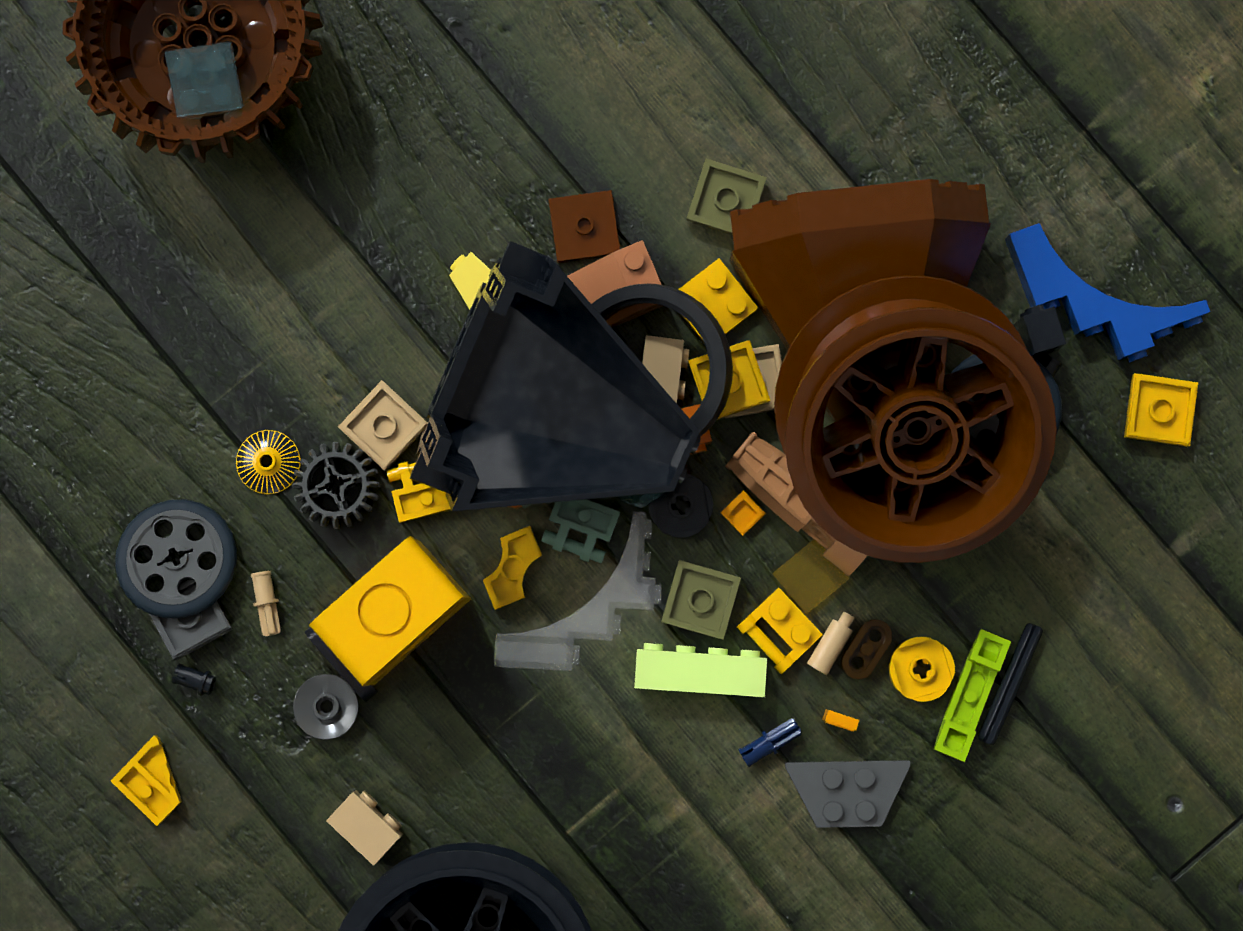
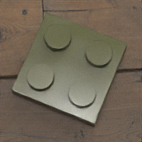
[686,158,767,235]
[661,560,741,640]

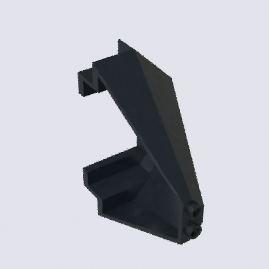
[410,241,701,511]

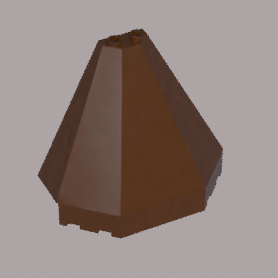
[729,179,991,429]

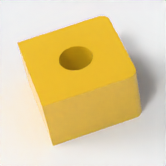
[309,536,471,686]

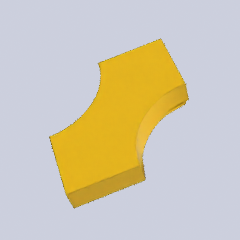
[483,526,543,610]

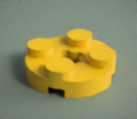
[889,637,955,702]

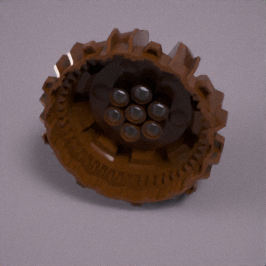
[63,0,324,163]

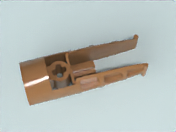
[725,432,868,576]

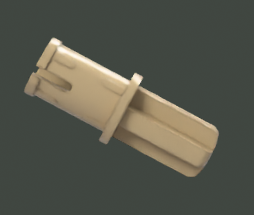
[251,571,281,636]

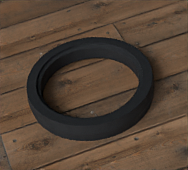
[592,283,733,436]

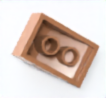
[568,240,663,328]

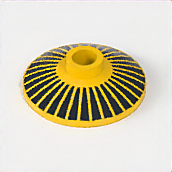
[236,430,301,494]

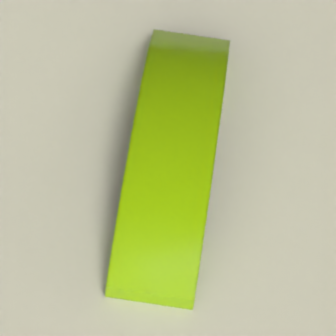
[933,629,1011,762]

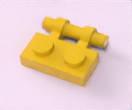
[386,461,451,523]

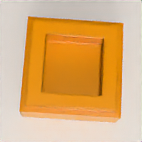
[720,490,766,536]
[822,709,859,732]

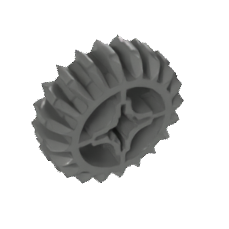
[292,442,380,529]

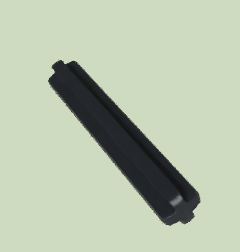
[978,623,1043,745]

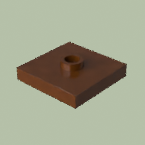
[548,190,620,263]

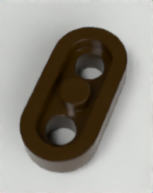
[841,619,892,679]

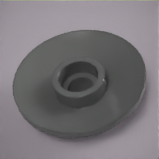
[293,674,358,739]

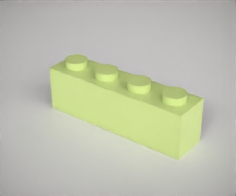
[634,643,767,697]

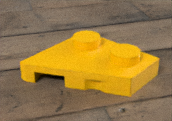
[111,735,182,826]

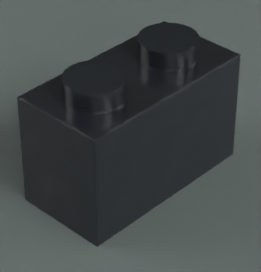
[1013,304,1066,358]

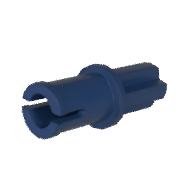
[738,719,802,767]

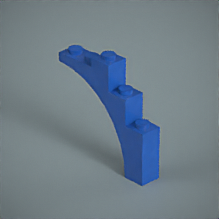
[1005,223,1210,363]

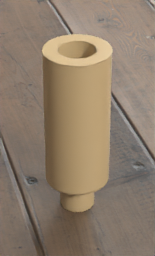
[807,612,854,676]

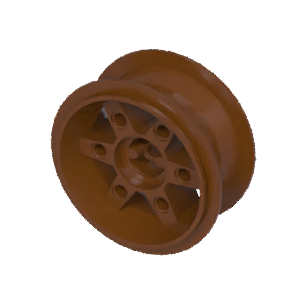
[774,275,1057,563]

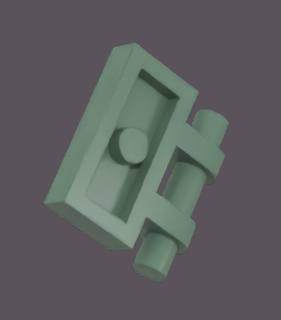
[541,499,620,564]

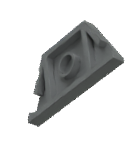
[784,760,910,828]

